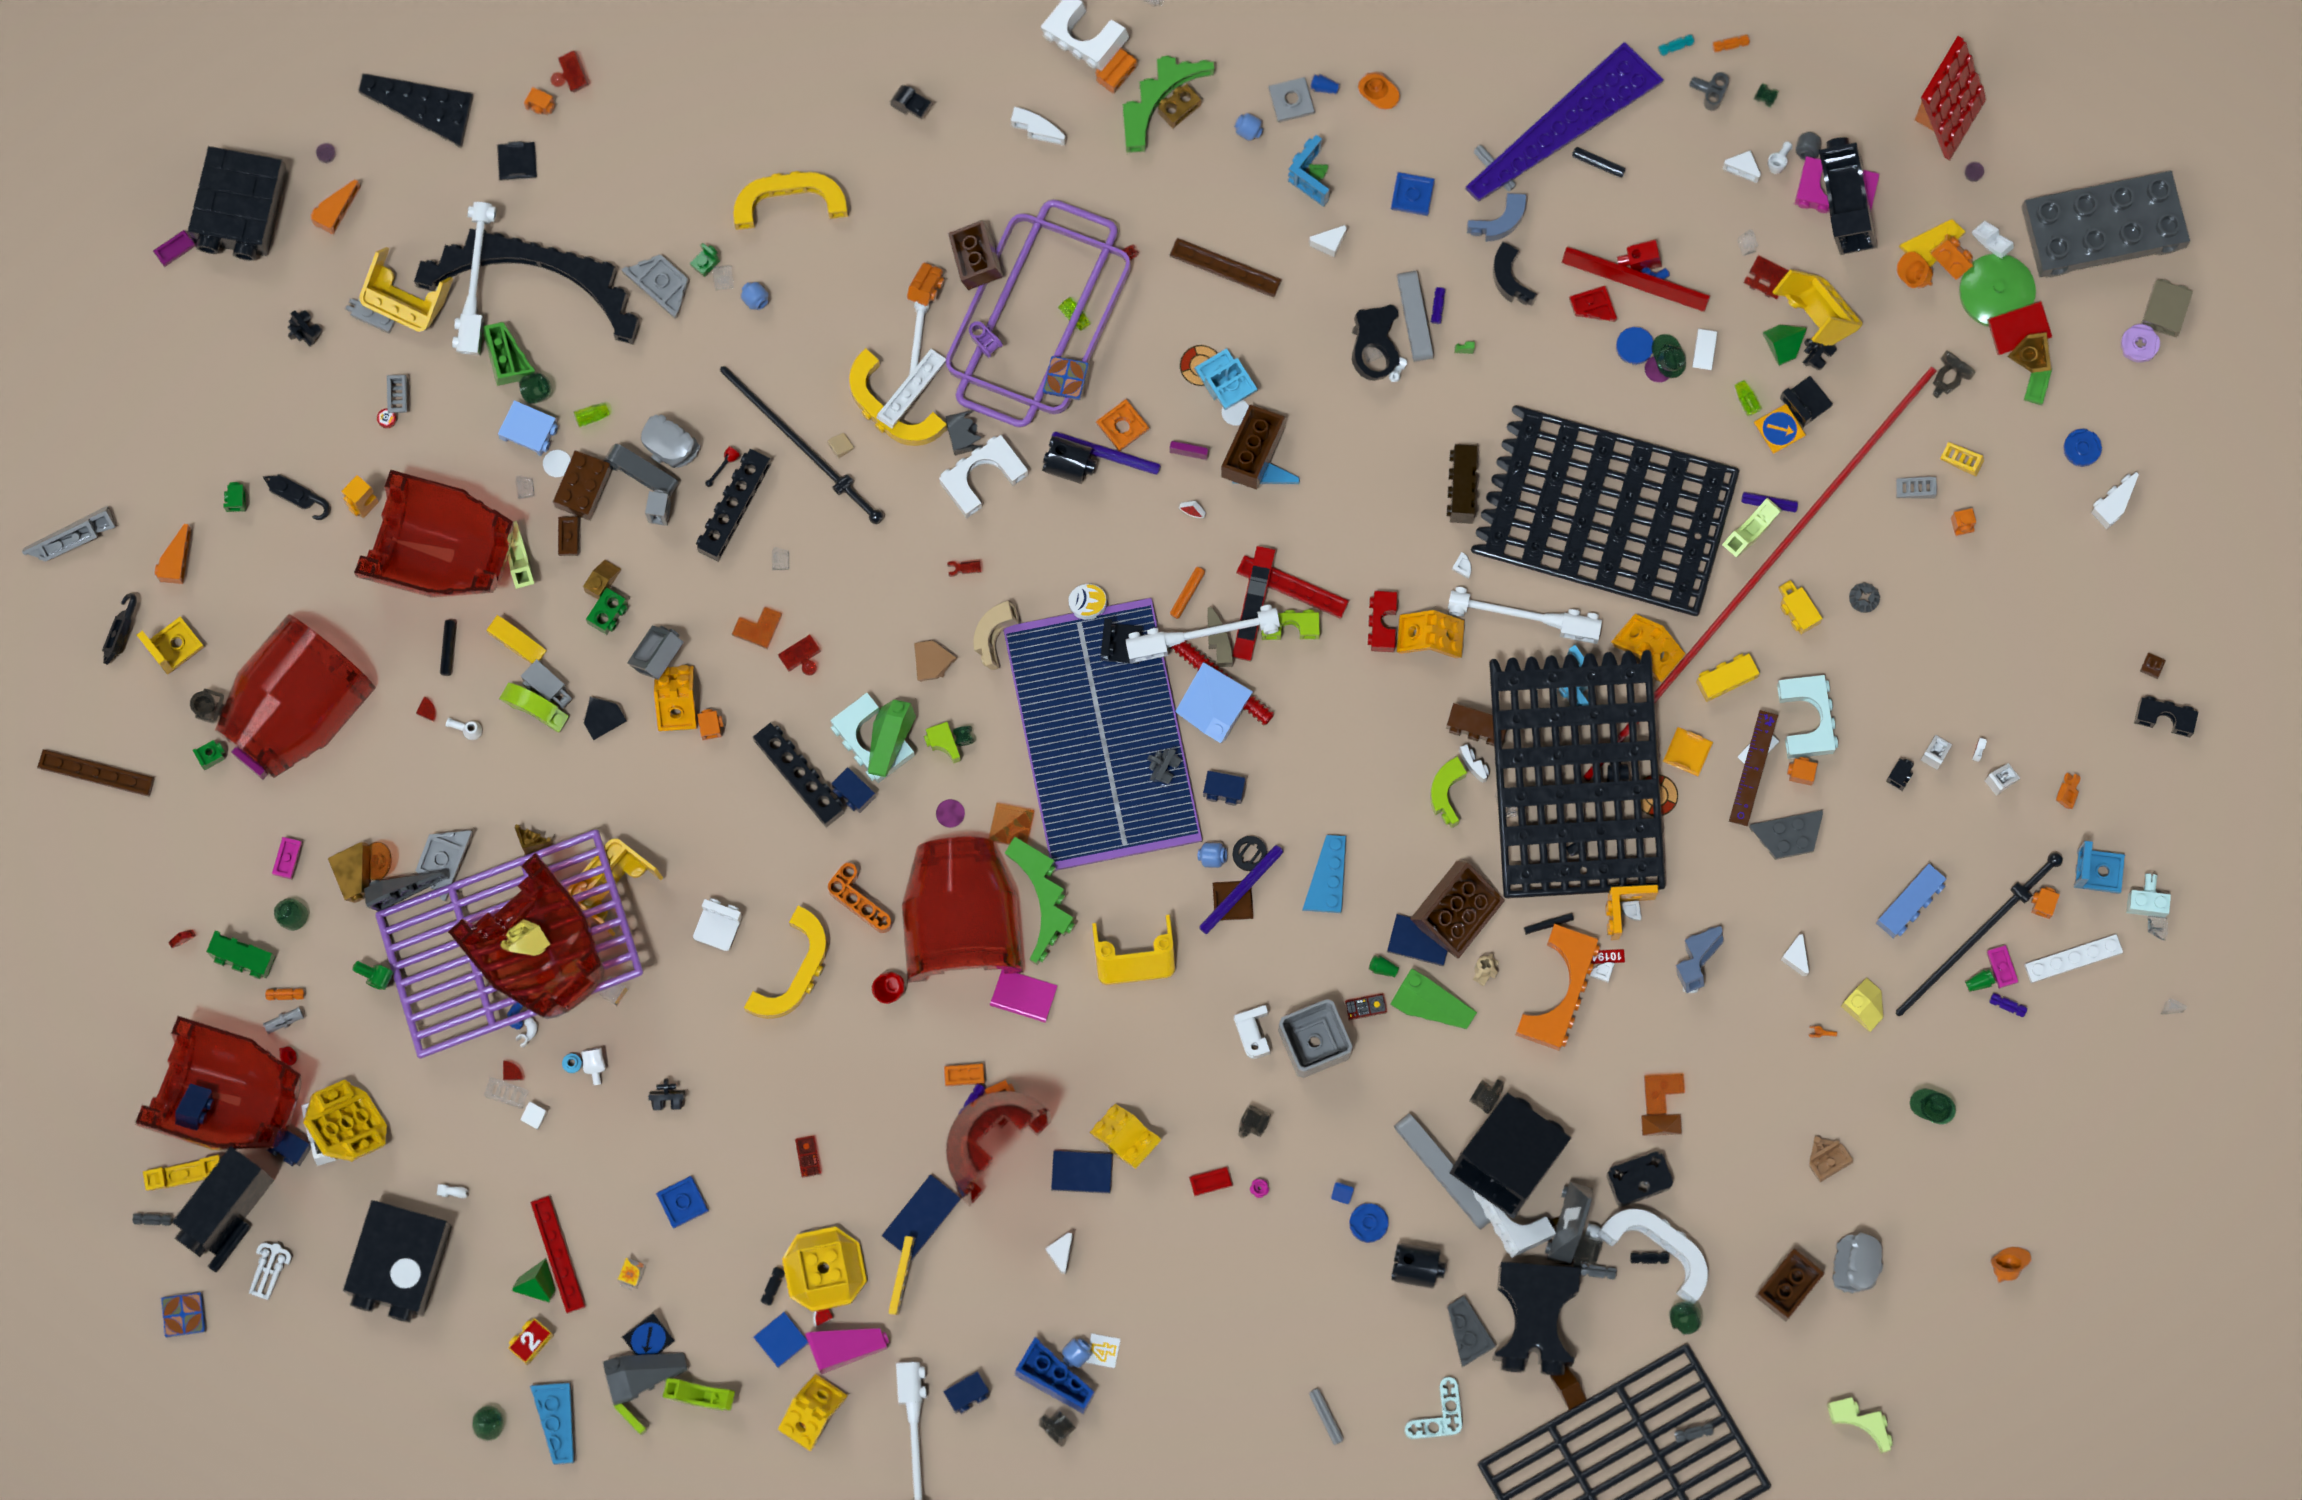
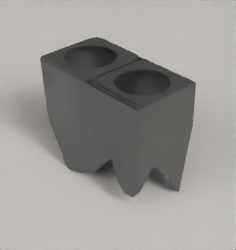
[945,410,982,456]

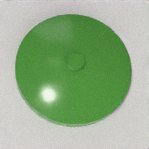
[1959,254,2036,327]

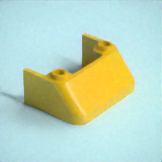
[359,247,453,332]
[1772,269,1863,346]
[567,839,663,937]
[1092,915,1175,985]

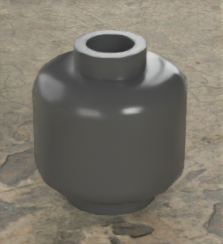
[1796,132,1822,160]

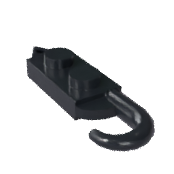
[263,474,330,520]
[102,593,137,665]

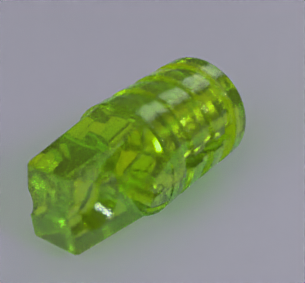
[1058,297,1090,331]
[1734,380,1762,416]
[573,403,610,428]

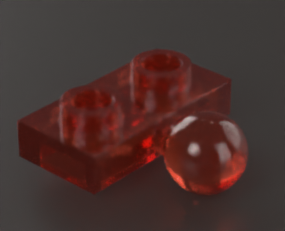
[550,50,590,93]
[778,635,821,676]

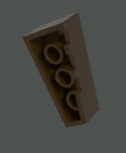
[1446,444,1477,524]

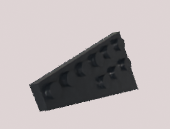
[358,73,473,148]

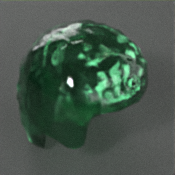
[519,372,552,404]
[274,898,308,931]
[1669,1302,1702,1335]
[472,1405,504,1441]

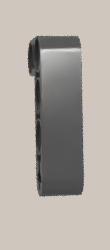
[603,444,679,498]

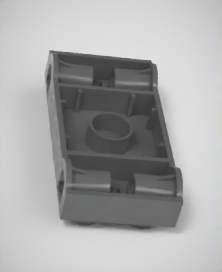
[2022,171,2190,278]

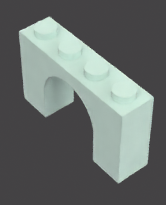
[1777,675,1838,759]
[830,693,915,783]

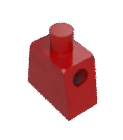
[1617,239,1662,271]

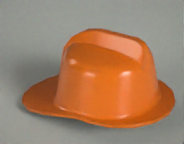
[1358,72,1400,109]
[1897,252,1933,288]
[1991,1247,2031,1283]

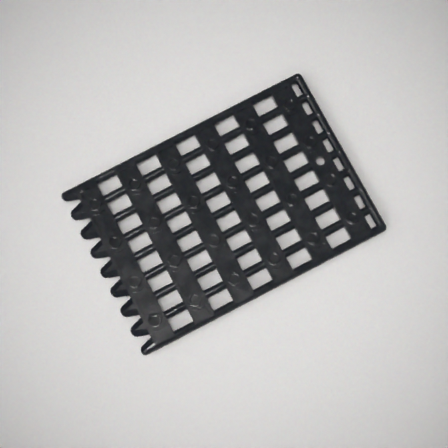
[1471,405,1739,617]
[1489,650,1666,899]

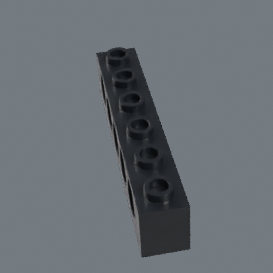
[696,449,772,562]
[753,722,844,828]

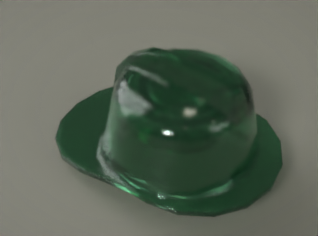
[1651,334,1686,378]
[1910,1088,1956,1125]

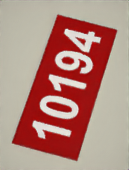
[1590,949,1625,964]

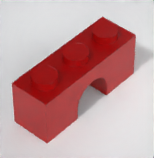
[1367,591,1397,652]

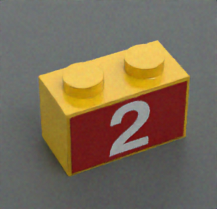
[508,1318,554,1366]

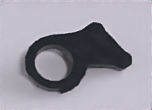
[1352,305,1399,381]

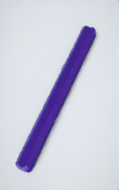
[1051,432,1160,475]
[1199,845,1283,934]

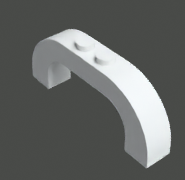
[1597,1209,1708,1305]

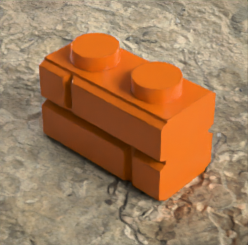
[1096,48,1137,94]
[907,262,945,306]

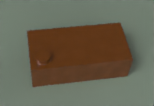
[1221,405,1285,490]

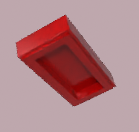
[1189,1167,1232,1197]

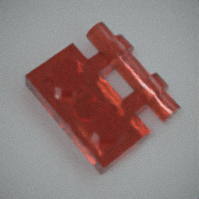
[1743,255,1789,300]

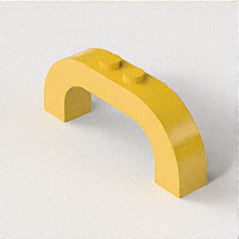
[733,171,848,230]
[849,348,947,446]
[744,906,827,1019]

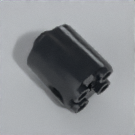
[1042,436,1097,484]
[1391,1243,1446,1289]

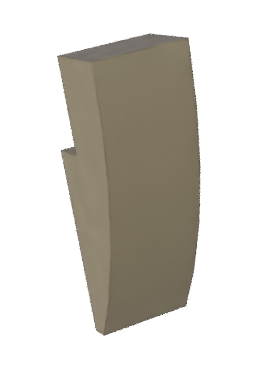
[1207,607,1233,667]

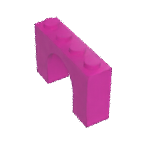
[1794,156,1879,213]

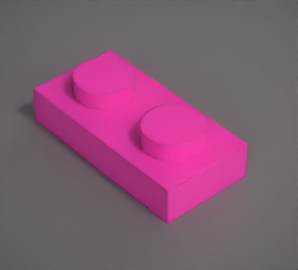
[272,837,302,880]
[1986,945,2018,989]

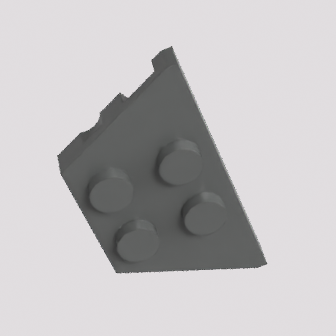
[1749,810,1823,860]

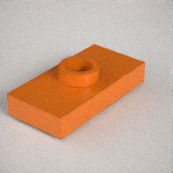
[944,1064,984,1087]

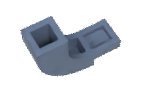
[1467,193,1526,241]

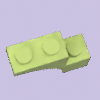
[1827,1398,1893,1453]

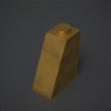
[328,842,370,903]

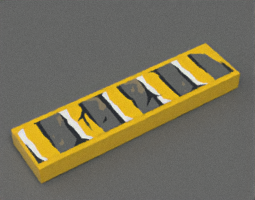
[889,1236,915,1315]

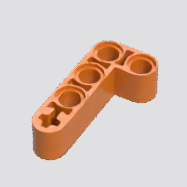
[828,863,892,933]

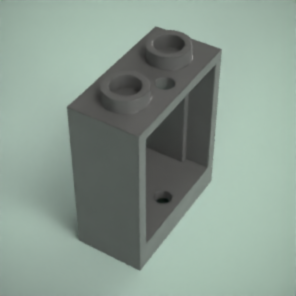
[627,625,683,680]

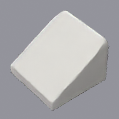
[521,1101,547,1130]

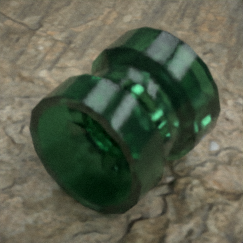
[1754,83,1779,108]

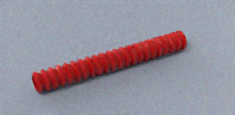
[1170,640,1274,726]

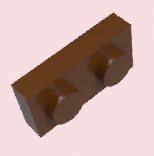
[558,517,578,556]

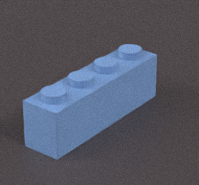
[1876,864,1946,939]

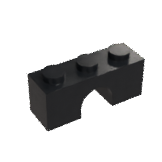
[2134,696,2199,738]

